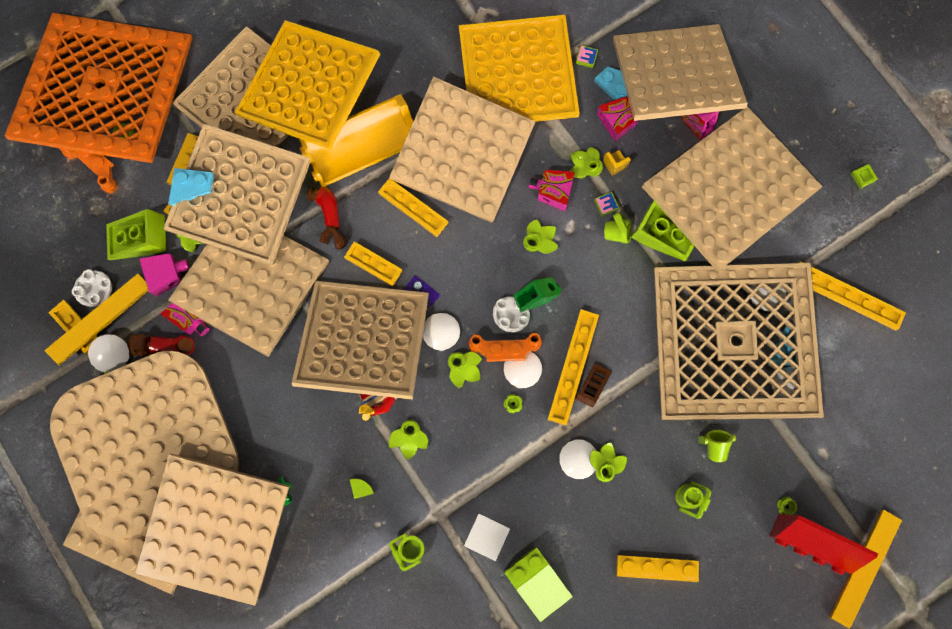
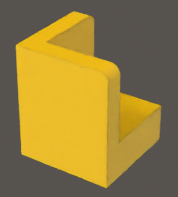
[603,150,631,176]

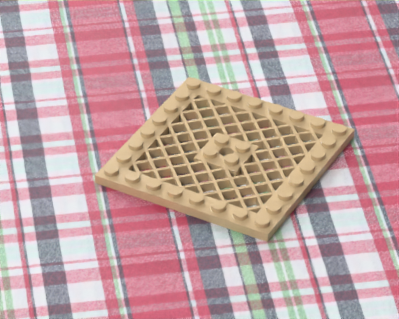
[654,263,824,420]

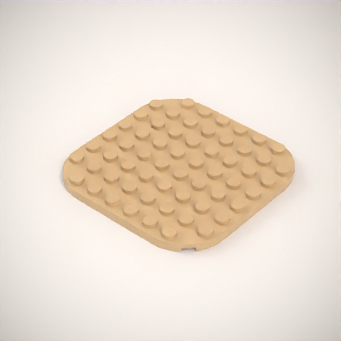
[50,351,239,539]

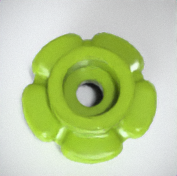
[504,394,523,413]
[777,497,797,515]

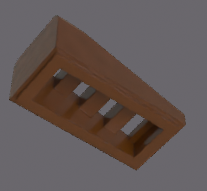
[576,363,612,408]

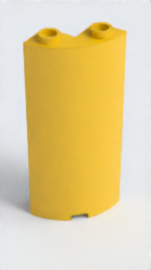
[299,94,414,187]

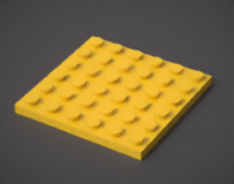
[459,15,580,122]
[234,20,380,150]

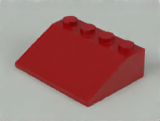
[769,514,878,575]

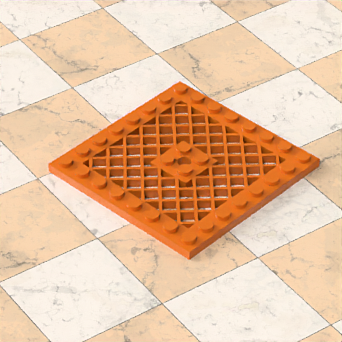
[5,13,193,163]

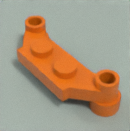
[59,148,118,194]
[469,333,542,362]

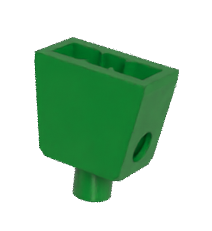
[513,277,561,313]

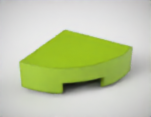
[350,479,374,499]

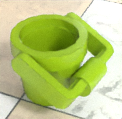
[604,212,632,244]
[698,430,736,462]
[675,481,712,519]
[389,533,425,571]

